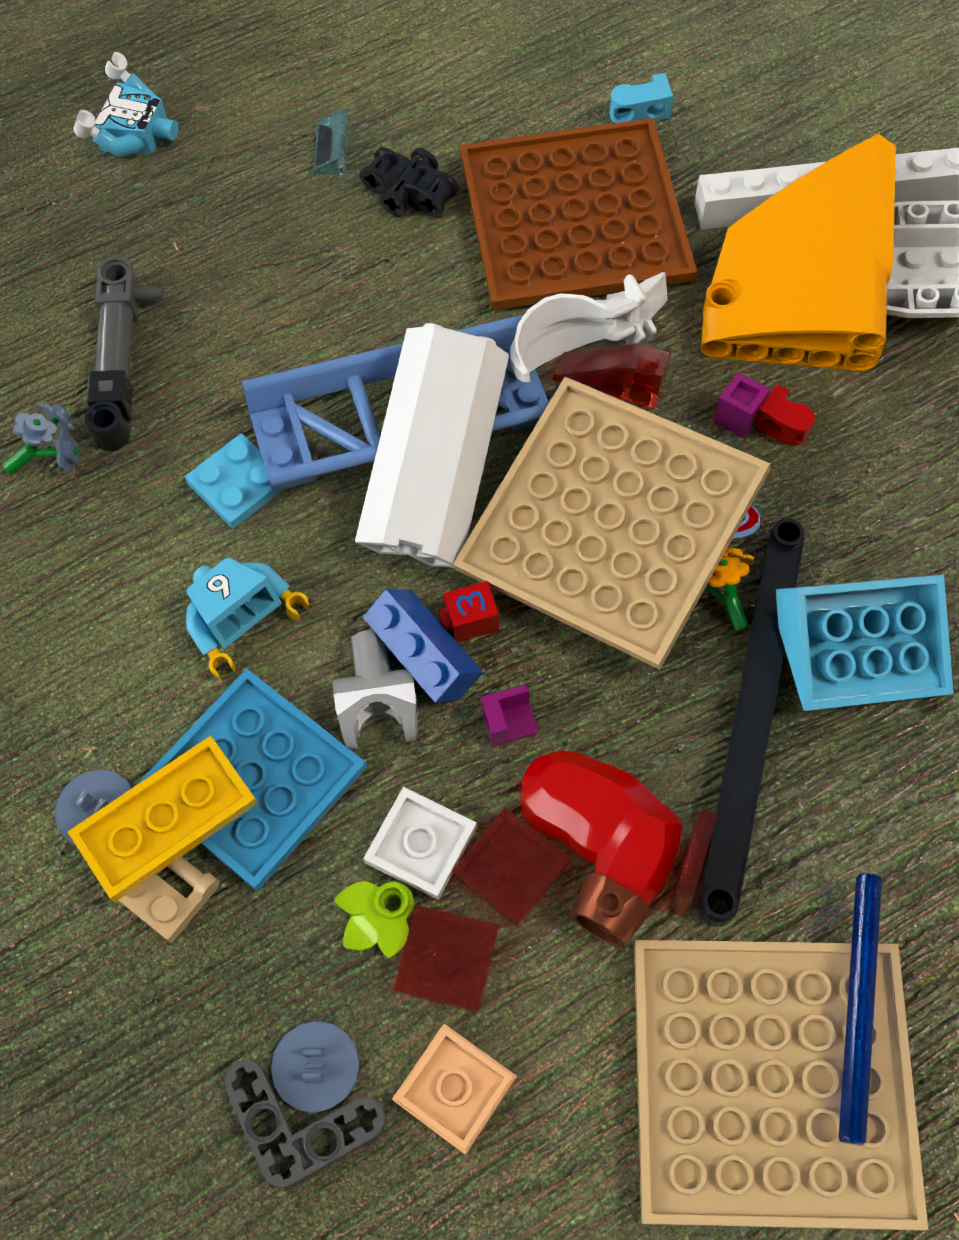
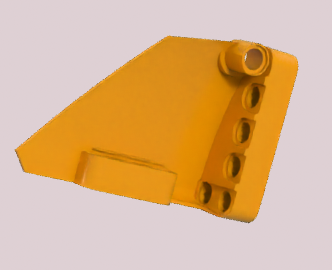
[701,133,896,371]

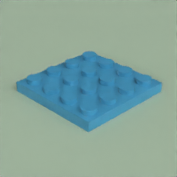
[138,668,367,892]

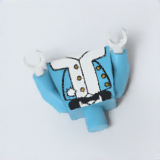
[73,52,178,157]

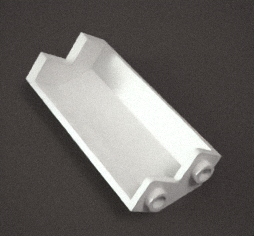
[355,323,509,568]

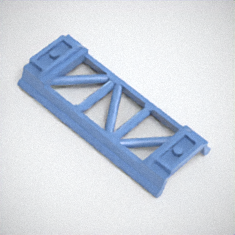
[242,315,549,492]

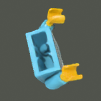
[186,558,309,680]

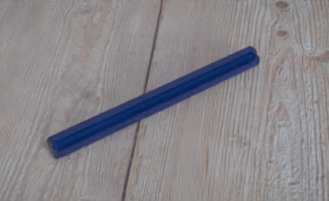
[838,873,882,1146]

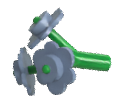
[3,402,79,474]

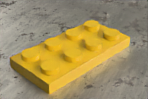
[68,735,258,903]

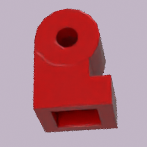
[753,384,815,446]

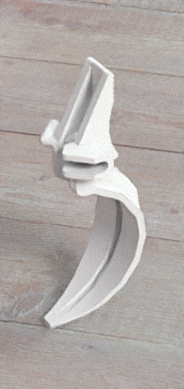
[510,272,668,383]

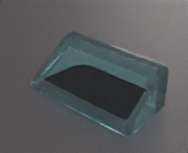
[313,109,350,174]

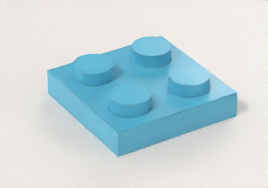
[184,433,284,529]

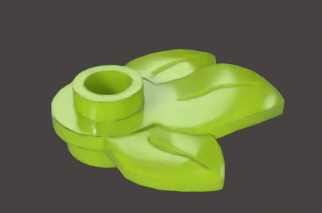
[334,881,414,958]

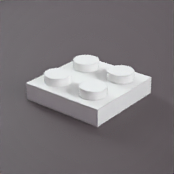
[363,787,477,900]

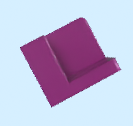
[714,372,770,438]
[481,685,538,747]

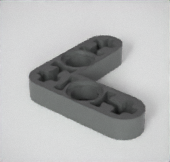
[224,1060,387,1188]

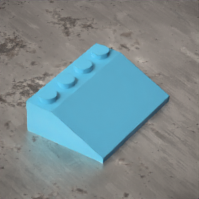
[776,575,954,711]

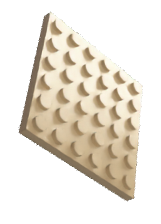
[452,377,770,670]
[634,940,928,1231]

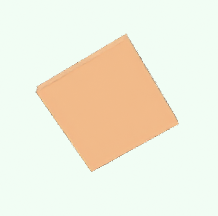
[392,1024,517,1155]

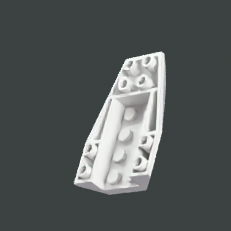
[887,200,959,318]

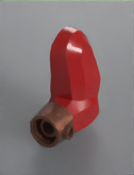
[519,750,683,948]

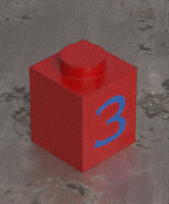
[438,581,499,643]

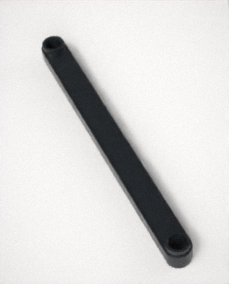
[698,518,805,927]

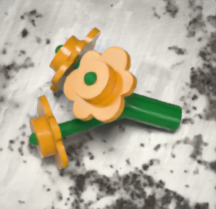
[704,548,754,630]

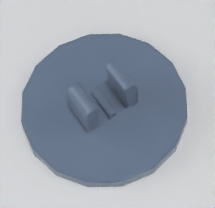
[55,770,132,846]
[271,1021,360,1114]

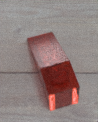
[553,344,671,408]

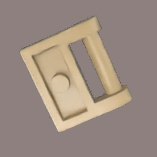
[118,856,220,944]

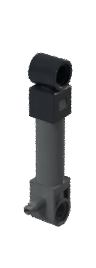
[85,256,164,451]

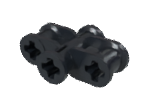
[359,147,459,217]

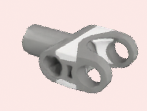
[333,630,418,751]

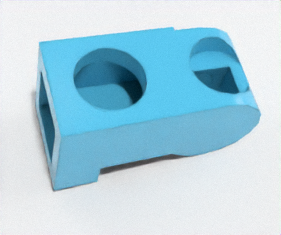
[610,73,673,123]

